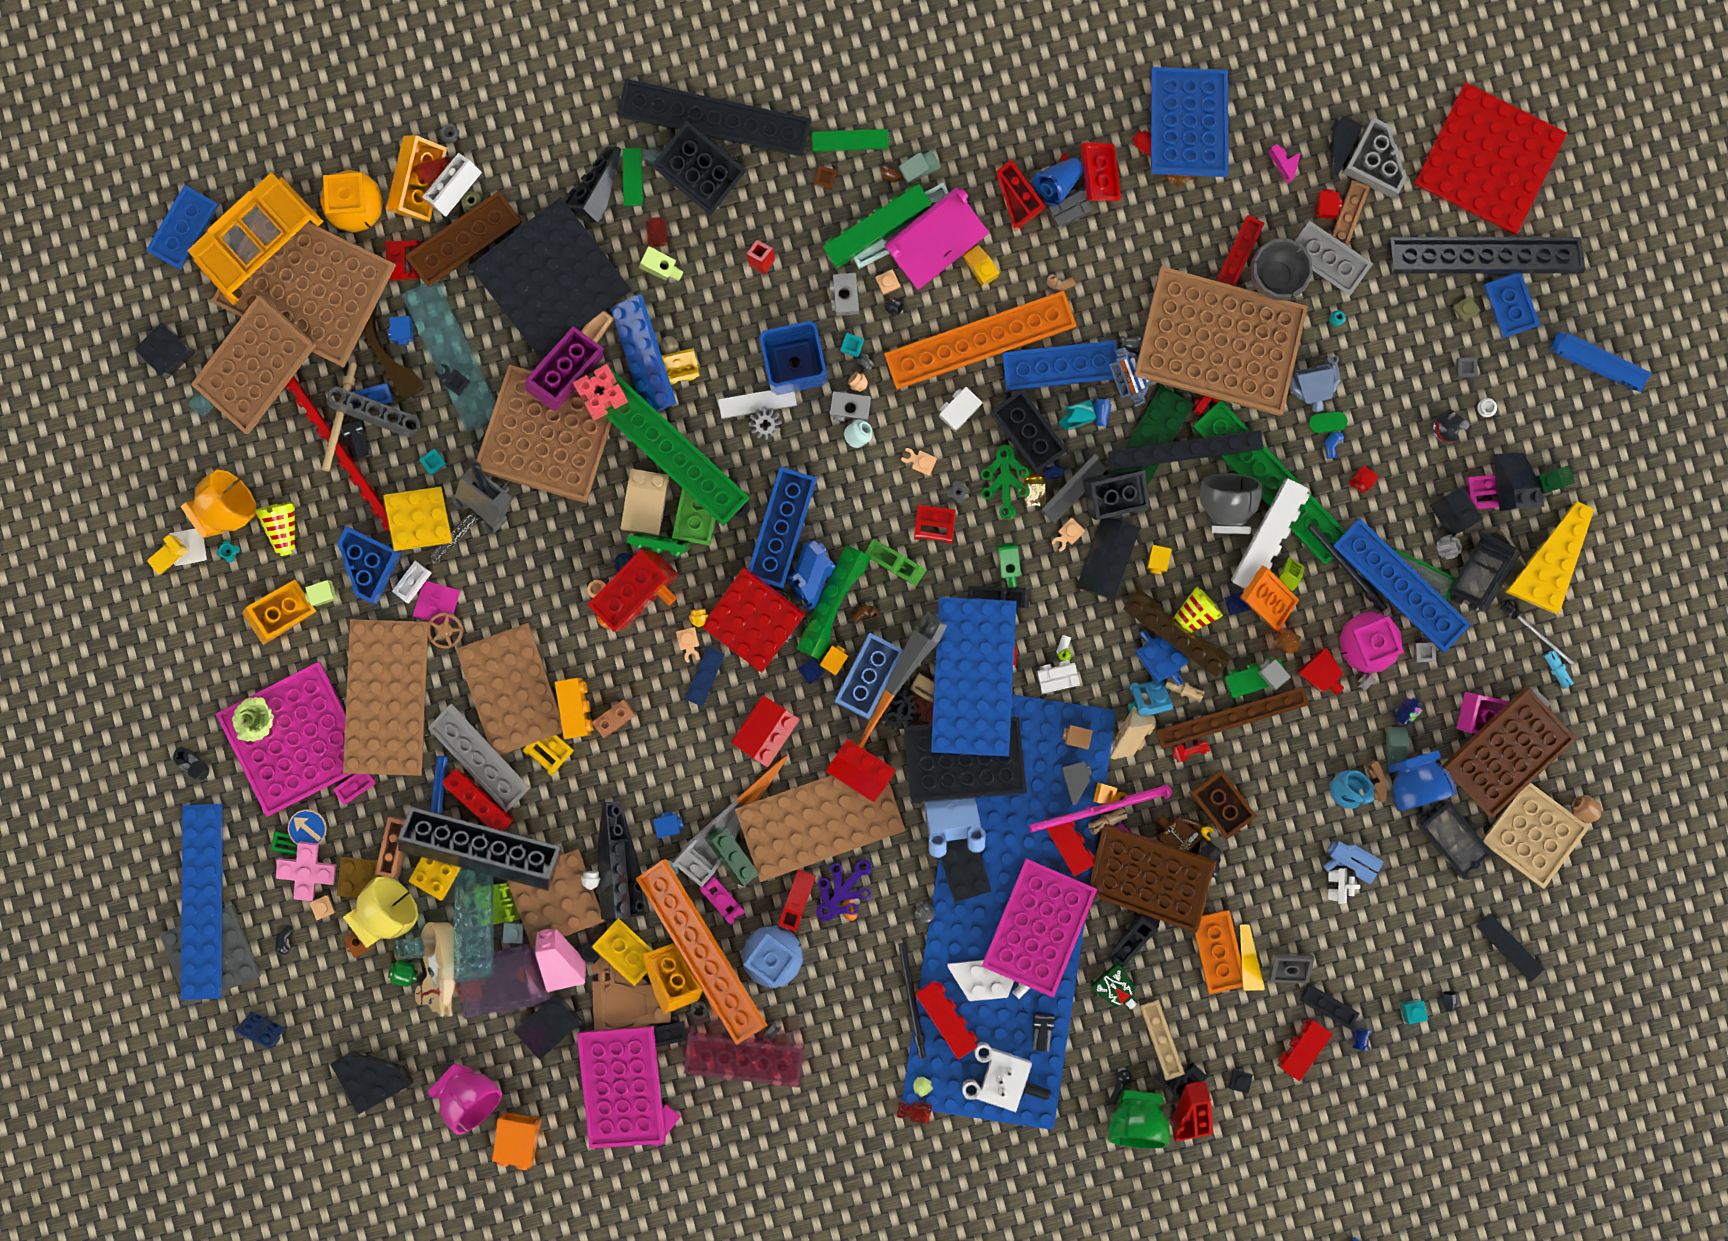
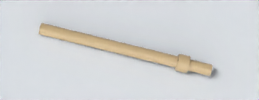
[322,363,357,471]

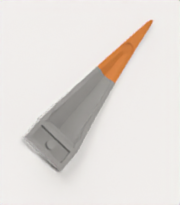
[672,755,787,887]

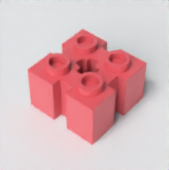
[573,364,628,421]

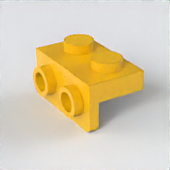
[661,348,700,385]

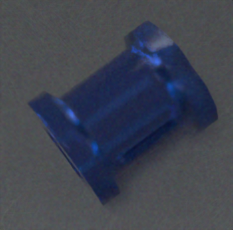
[1352,1028,1372,1050]

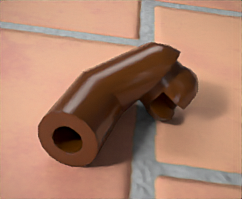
[880,165,904,183]

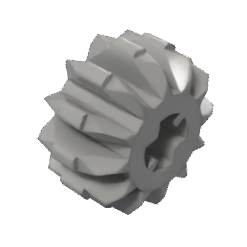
[749,406,782,440]

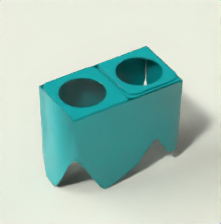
[1058,400,1096,430]

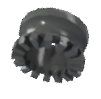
[856,353,874,372]
[691,1001,708,1019]
[763,1022,782,1042]

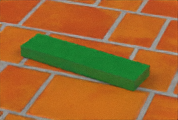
[812,129,889,152]

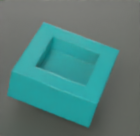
[840,333,865,358]
[419,448,447,476]

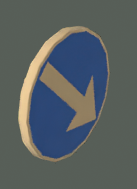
[288,809,327,845]

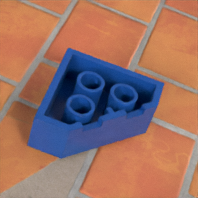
[337,527,402,604]

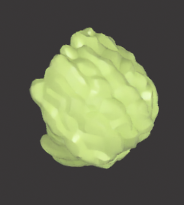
[232,697,274,742]

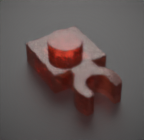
[913,699,933,724]
[897,1102,932,1124]

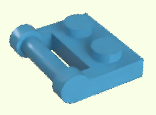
[1129,681,1173,716]

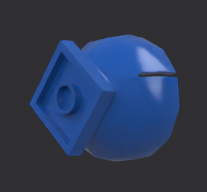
[1387,750,1457,811]

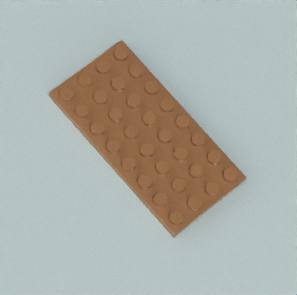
[343,619,429,776]
[735,758,906,882]

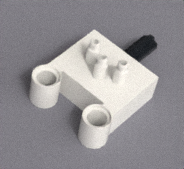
[962,1042,1051,1112]

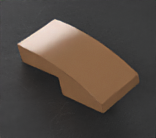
[1367,761,1387,802]

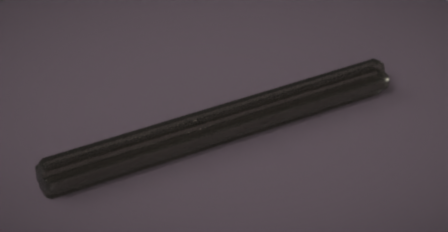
[430,478,512,562]

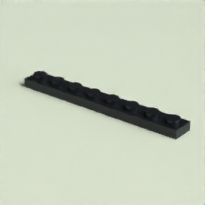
[1108,430,1264,471]

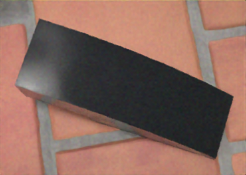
[968,586,1030,609]

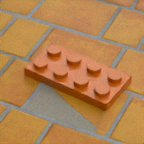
[1240,565,1299,631]
[1194,910,1243,994]

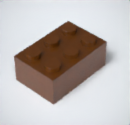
[1188,769,1257,840]

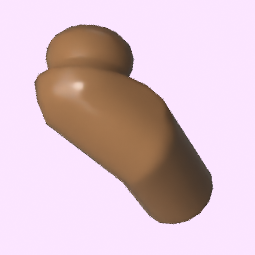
[1047,275,1076,292]

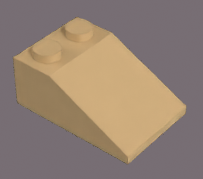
[621,469,669,536]
[1111,706,1155,759]

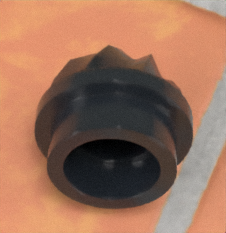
[884,297,904,316]

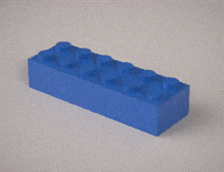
[748,467,817,589]

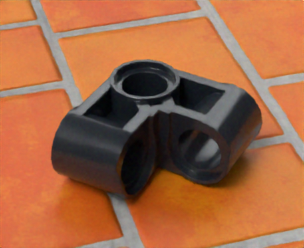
[1154,1063,1207,1099]

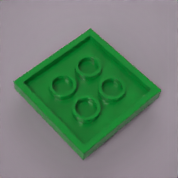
[627,532,691,556]

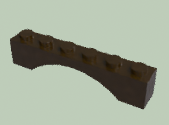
[362,306,425,400]
[1123,588,1231,677]

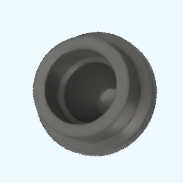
[915,904,935,923]

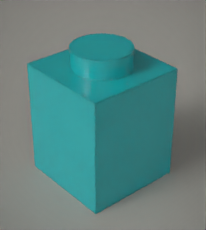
[1400,998,1428,1025]

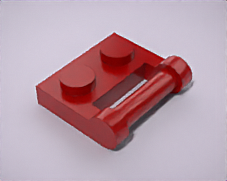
[386,240,420,280]
[914,505,956,544]

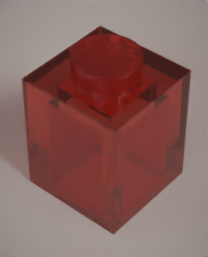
[646,217,669,248]

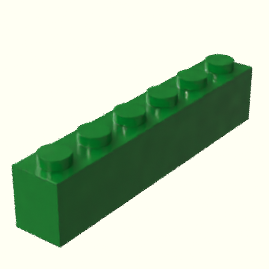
[823,184,932,270]

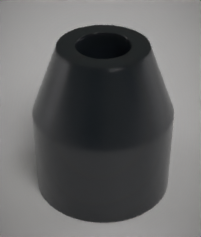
[1441,991,1458,1011]

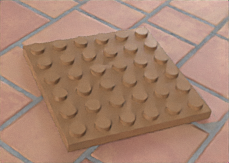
[476,365,612,503]

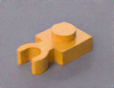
[1093,783,1127,805]

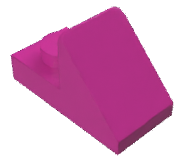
[1268,144,1301,184]

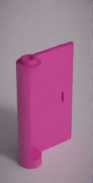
[884,187,989,290]

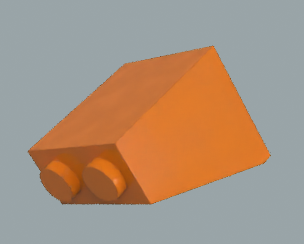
[492,1112,542,1170]

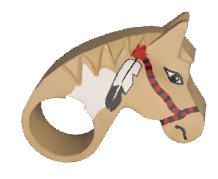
[415,922,458,1017]

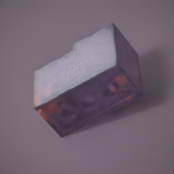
[455,943,550,1019]

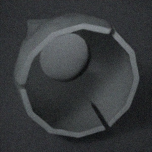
[1200,473,1263,534]

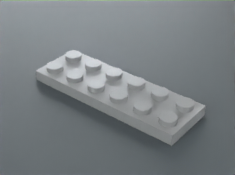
[428,704,530,812]

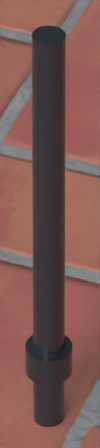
[1307,523,1387,612]
[898,942,926,1059]

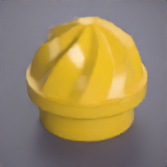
[689,609,708,627]

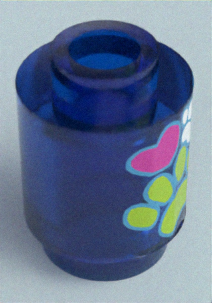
[1395,697,1423,727]

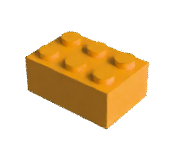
[555,678,594,739]

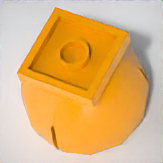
[320,170,384,233]
[181,469,256,538]

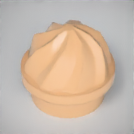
[848,372,868,392]

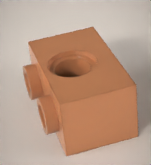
[592,700,636,738]

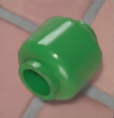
[388,960,418,987]

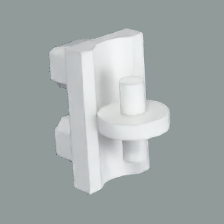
[1328,868,1360,904]

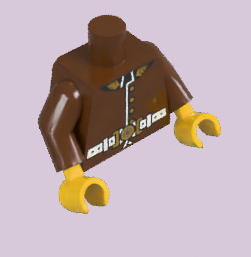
[1155,815,1215,851]

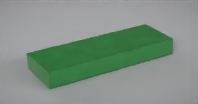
[622,148,643,207]

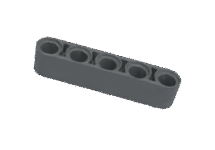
[327,387,420,437]

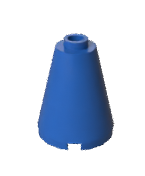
[1032,158,1084,206]

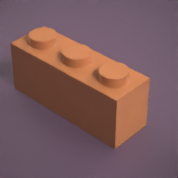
[375,817,406,878]

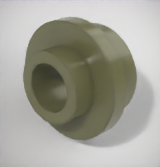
[462,191,481,210]

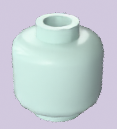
[844,420,873,448]

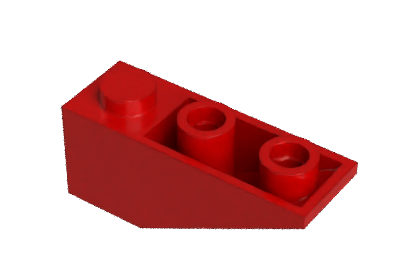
[778,869,816,932]

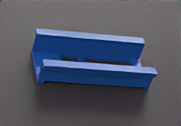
[1549,332,1652,392]

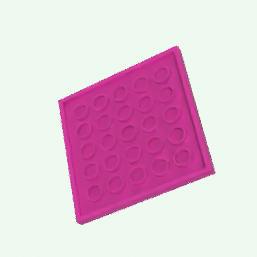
[216,662,352,817]

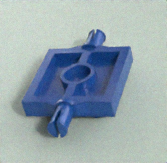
[1135,629,1189,686]

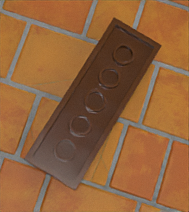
[405,191,522,288]

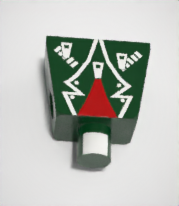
[1091,961,1138,1010]

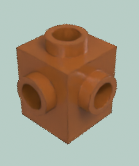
[344,929,376,958]

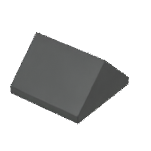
[1270,952,1315,984]

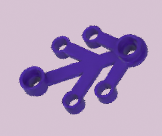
[817,859,872,921]

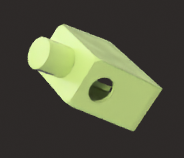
[638,246,684,281]

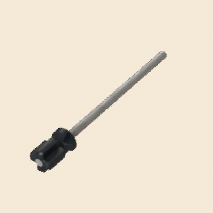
[1500,600,1574,665]

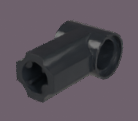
[341,418,371,458]
[1032,1012,1054,1052]

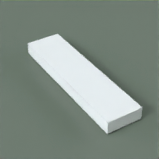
[718,390,797,419]

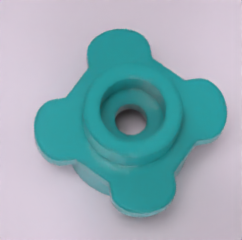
[217,540,240,563]

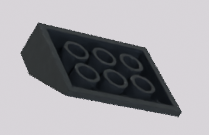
[651,120,748,215]

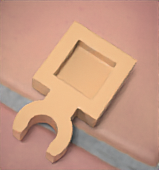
[901,448,937,476]
[1051,518,1085,552]
[676,627,700,663]

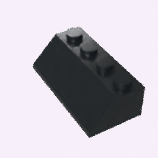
[1076,517,1141,601]

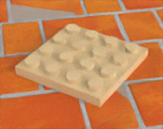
[1482,783,1590,889]

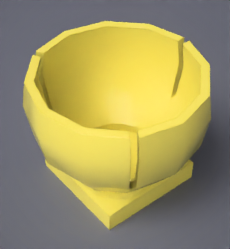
[343,876,418,948]

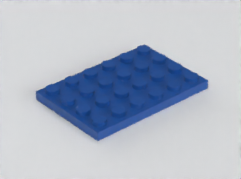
[1151,67,1229,177]

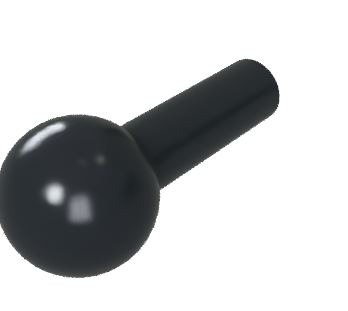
[1108,1070,1132,1105]

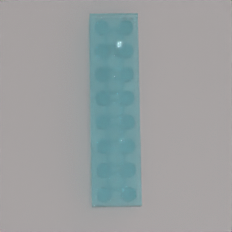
[401,282,496,432]

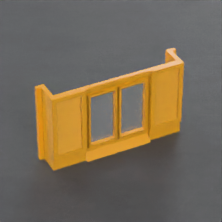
[187,172,323,305]

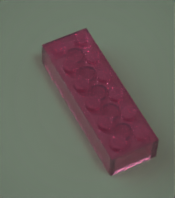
[684,1031,805,1088]

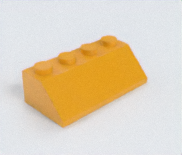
[386,135,447,222]

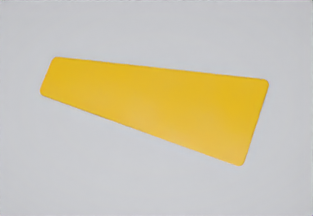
[1240,925,1265,990]

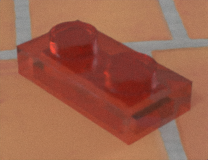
[414,157,451,185]

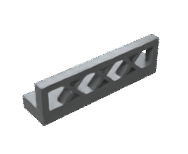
[1041,454,1107,524]

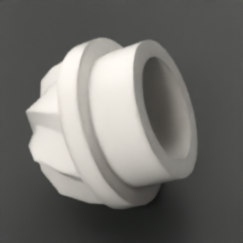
[581,871,601,890]

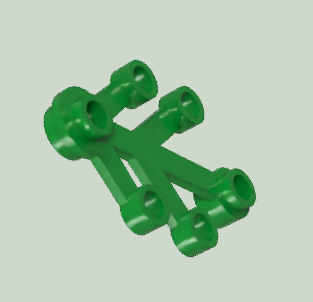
[981,445,1030,520]

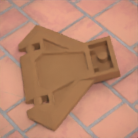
[592,957,671,1031]

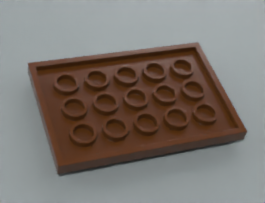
[1442,686,1577,819]
[1089,824,1216,933]

